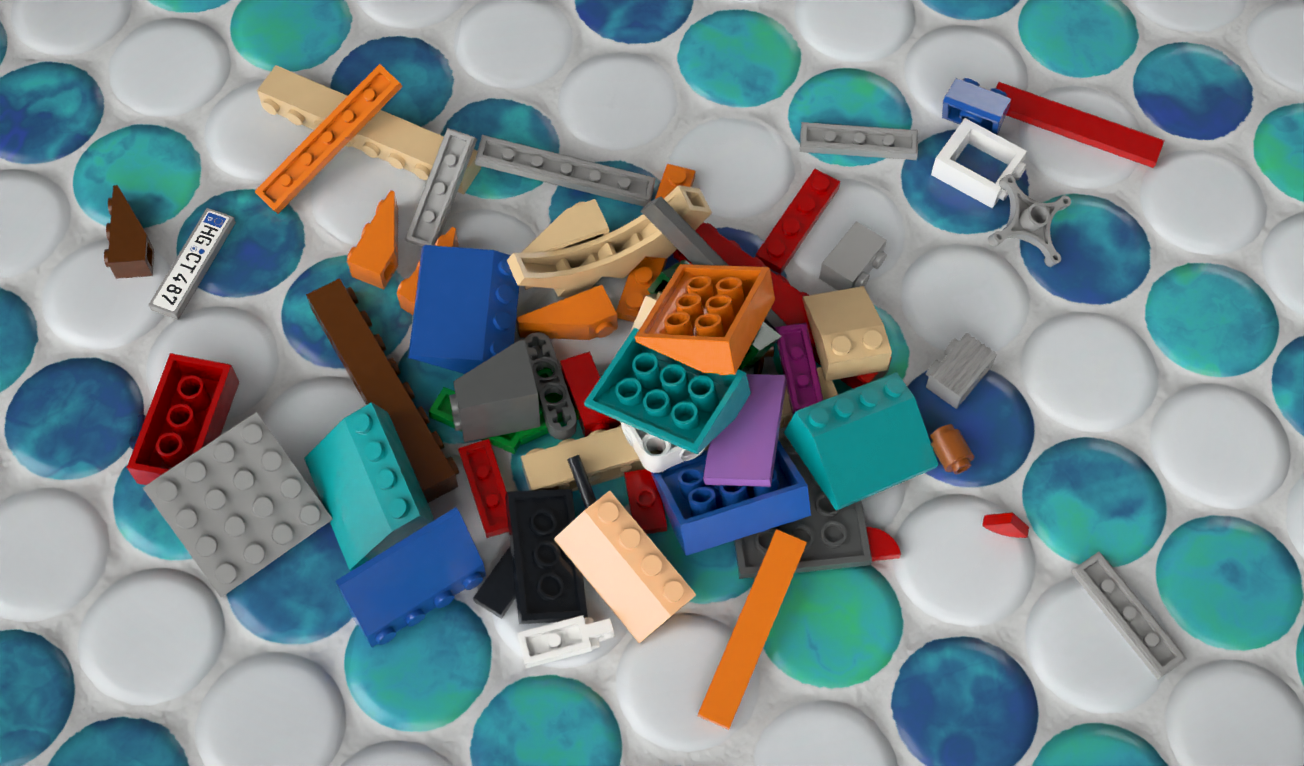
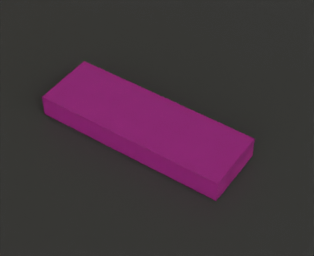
[775,323,824,416]

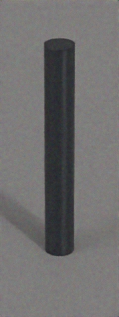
[567,455,597,509]

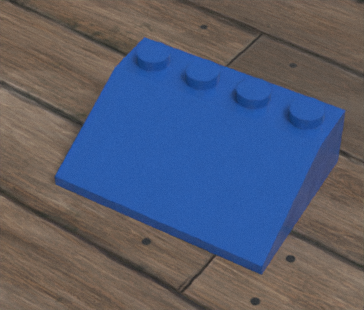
[408,245,519,374]
[651,440,811,556]
[336,507,487,647]

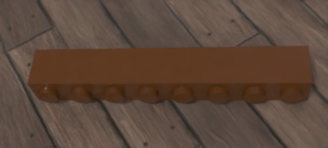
[306,278,460,503]

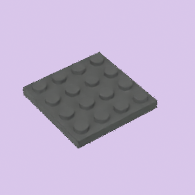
[734,446,872,579]

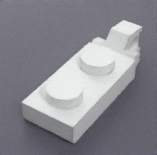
[517,615,615,668]

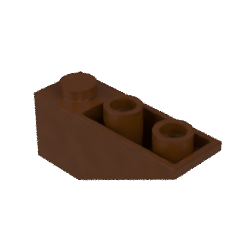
[104,185,154,279]

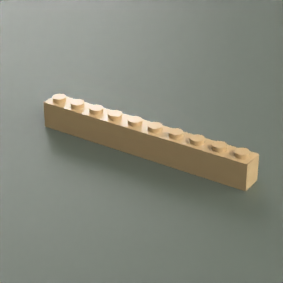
[521,367,838,492]

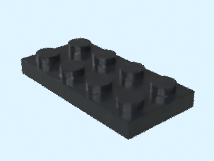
[505,489,588,624]

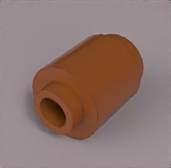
[930,424,974,474]

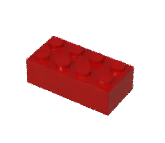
[127,353,239,485]

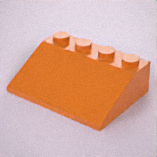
[635,264,775,375]

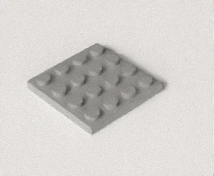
[143,412,333,597]

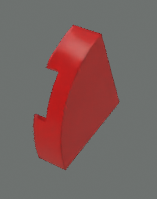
[982,512,1029,538]
[866,527,901,561]

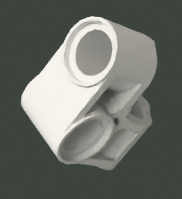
[620,422,706,473]

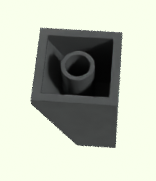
[449,340,540,442]

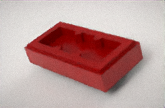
[624,469,667,534]

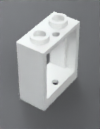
[931,118,1027,209]

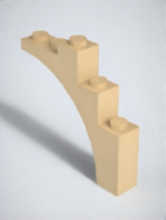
[507,185,712,298]

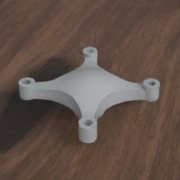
[988,174,1071,267]

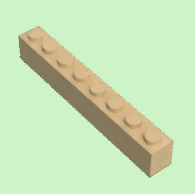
[257,65,481,195]

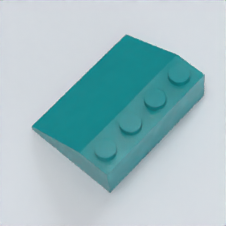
[584,328,751,454]
[783,372,939,511]
[304,402,435,571]

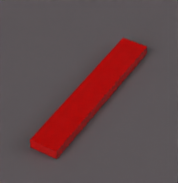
[995,81,1165,168]

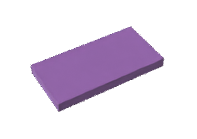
[703,374,786,487]

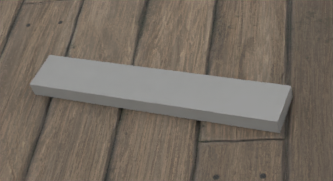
[475,135,656,207]

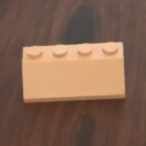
[554,491,696,643]

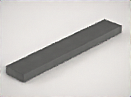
[641,197,786,330]

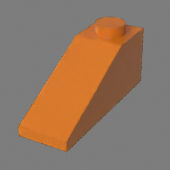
[516,285,618,340]

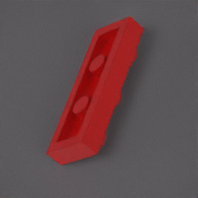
[458,439,509,538]

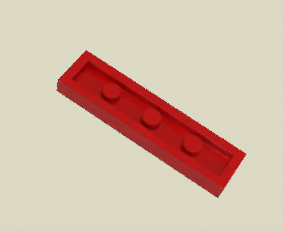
[755,169,841,274]

